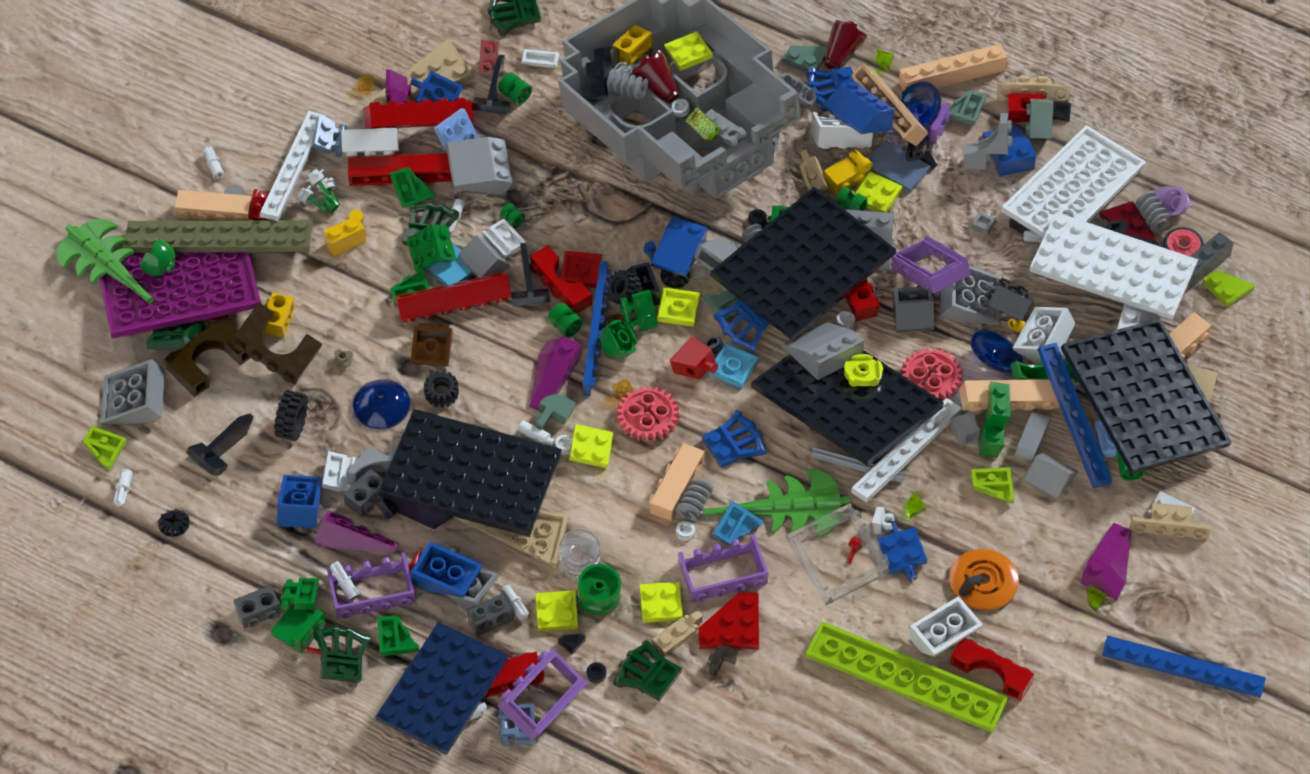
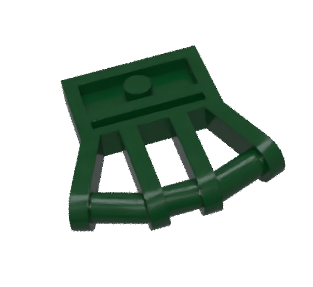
[487,0,541,36]
[402,202,459,246]
[146,322,205,351]
[313,625,370,683]
[613,640,682,702]

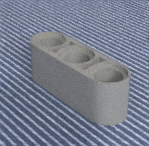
[1014,411,1051,463]

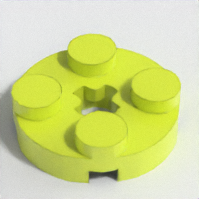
[844,354,883,387]

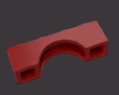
[529,245,592,314]
[950,638,1034,702]

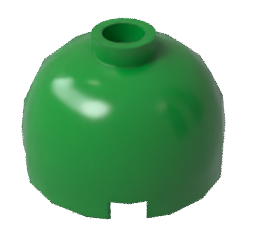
[140,238,176,277]
[600,320,637,359]

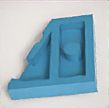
[711,501,764,545]

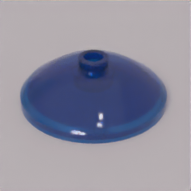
[899,81,942,129]
[970,330,1023,373]
[353,379,411,429]

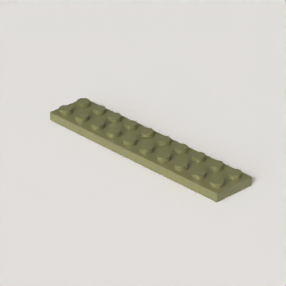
[123,220,313,253]

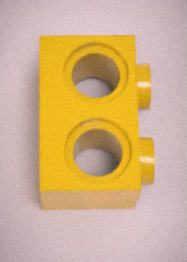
[612,24,654,66]
[262,292,296,338]

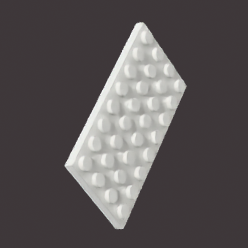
[1001,125,1146,238]
[1029,212,1198,320]

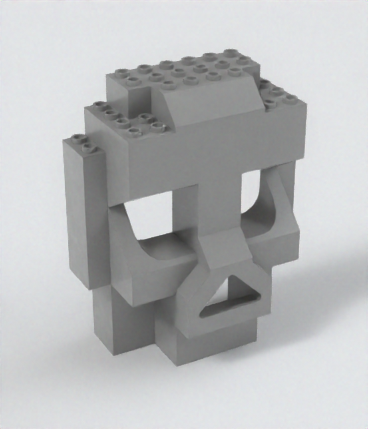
[558,0,801,199]

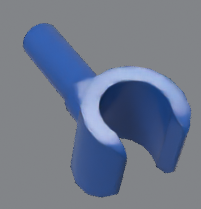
[644,240,656,267]

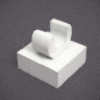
[872,507,895,535]

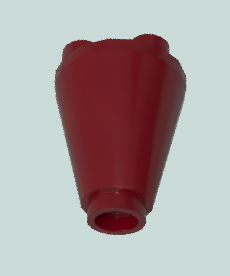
[824,20,867,70]
[632,50,679,103]

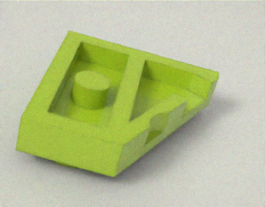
[1202,270,1255,307]
[83,426,127,471]
[971,467,1014,504]

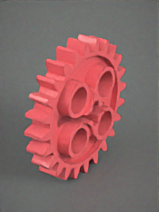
[901,347,963,401]
[617,385,679,442]

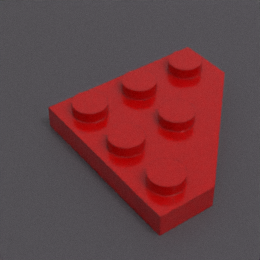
[699,593,759,649]

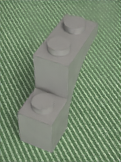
[964,113,1012,169]
[950,393,980,447]
[346,446,398,486]

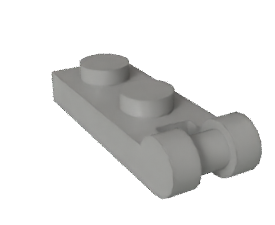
[705,109,747,147]

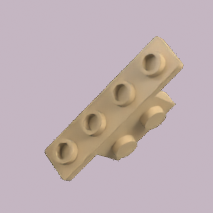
[997,75,1070,103]
[1129,502,1211,540]

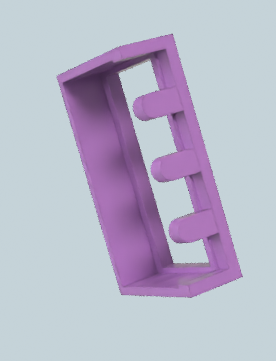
[891,236,971,294]
[678,534,768,602]
[327,552,416,619]
[497,648,588,740]

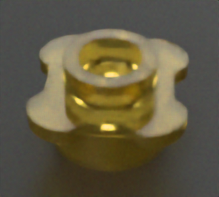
[357,74,376,91]
[612,379,633,400]

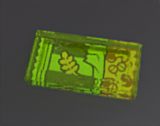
[685,107,721,143]

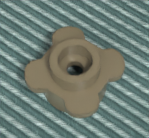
[332,349,353,368]

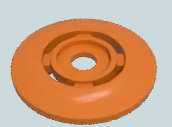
[949,549,1019,611]

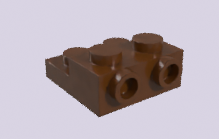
[410,323,453,367]

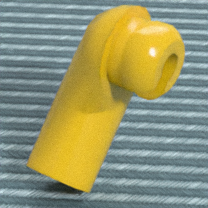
[1008,318,1026,333]

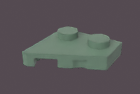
[782,46,827,72]
[949,90,987,126]
[704,290,740,322]

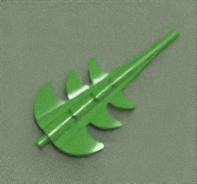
[56,219,154,304]
[703,469,850,537]

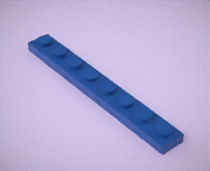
[583,261,611,396]
[1037,342,1112,488]
[1102,635,1266,698]

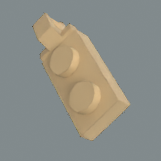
[800,149,828,192]
[652,611,703,656]

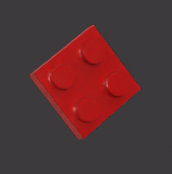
[561,251,602,288]

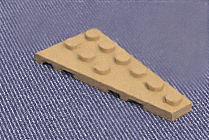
[367,38,473,106]
[453,510,569,568]

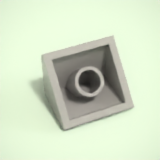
[458,235,510,278]
[1024,452,1078,500]
[447,569,499,611]

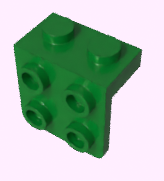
[407,224,457,272]
[271,605,326,654]

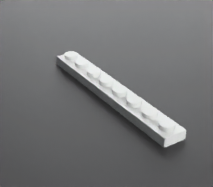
[260,111,326,222]
[851,398,962,503]

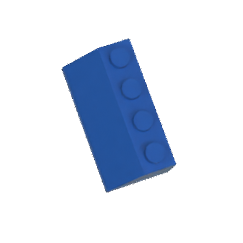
[823,82,894,134]

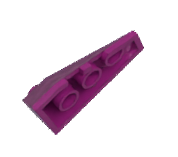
[385,69,411,130]
[530,337,581,412]
[314,510,399,552]
[1081,523,1132,600]

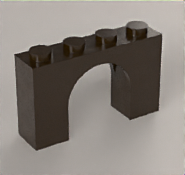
[231,302,322,385]
[164,317,251,398]

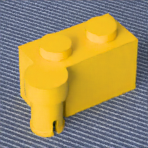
[824,149,873,196]
[323,209,366,257]

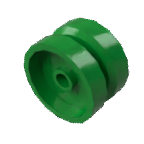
[577,564,622,616]

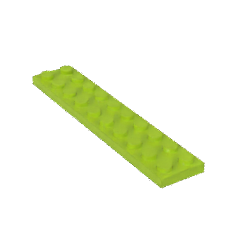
[805,621,1009,733]

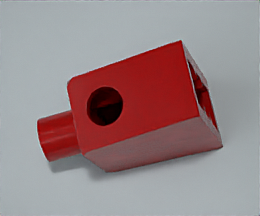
[670,336,718,379]

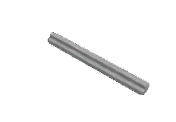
[811,447,905,482]

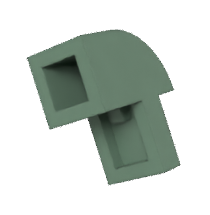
[534,394,576,430]

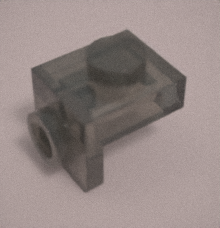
[707,645,737,677]

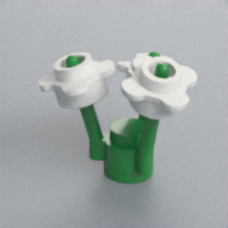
[297,169,340,214]

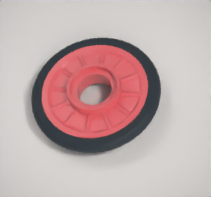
[1163,227,1204,256]

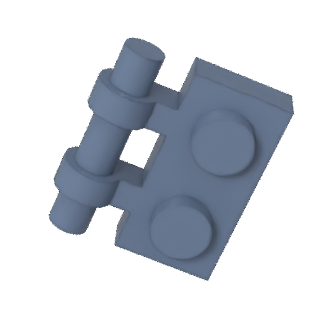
[311,115,346,157]
[498,704,536,746]

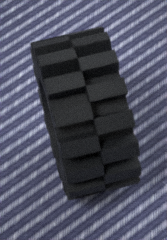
[606,270,641,305]
[424,371,459,408]

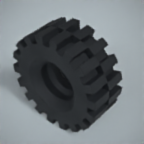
[274,390,308,441]

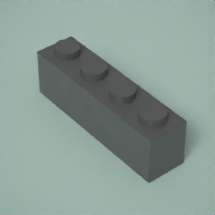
[1184,232,1234,294]

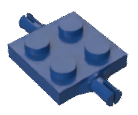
[410,71,463,103]
[877,521,928,582]

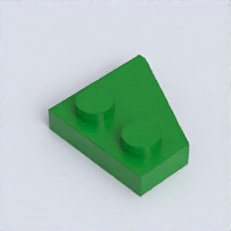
[389,167,436,208]
[390,267,429,307]
[377,615,419,656]

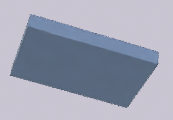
[869,140,931,193]

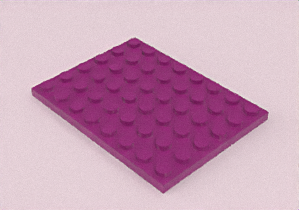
[99,252,261,339]

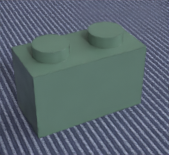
[1025,99,1053,139]

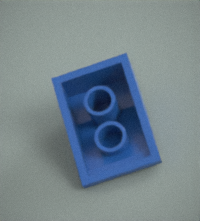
[982,126,1036,177]
[651,217,708,277]
[277,475,323,529]
[411,541,483,598]

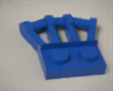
[806,66,855,112]
[713,300,770,353]
[702,410,767,468]

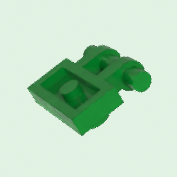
[620,290,658,332]
[280,578,319,611]

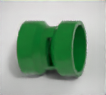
[499,203,525,228]

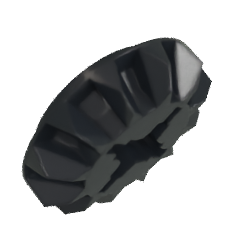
[660,269,690,288]
[158,508,190,537]

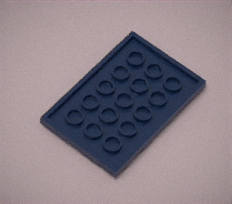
[375,622,509,755]

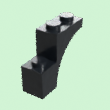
[586,46,620,100]

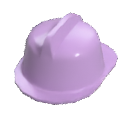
[1154,186,1192,216]

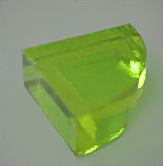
[876,49,894,71]
[906,492,926,518]
[1087,585,1107,612]

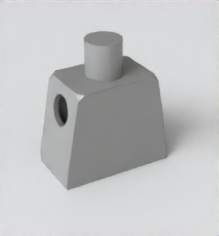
[695,237,739,271]

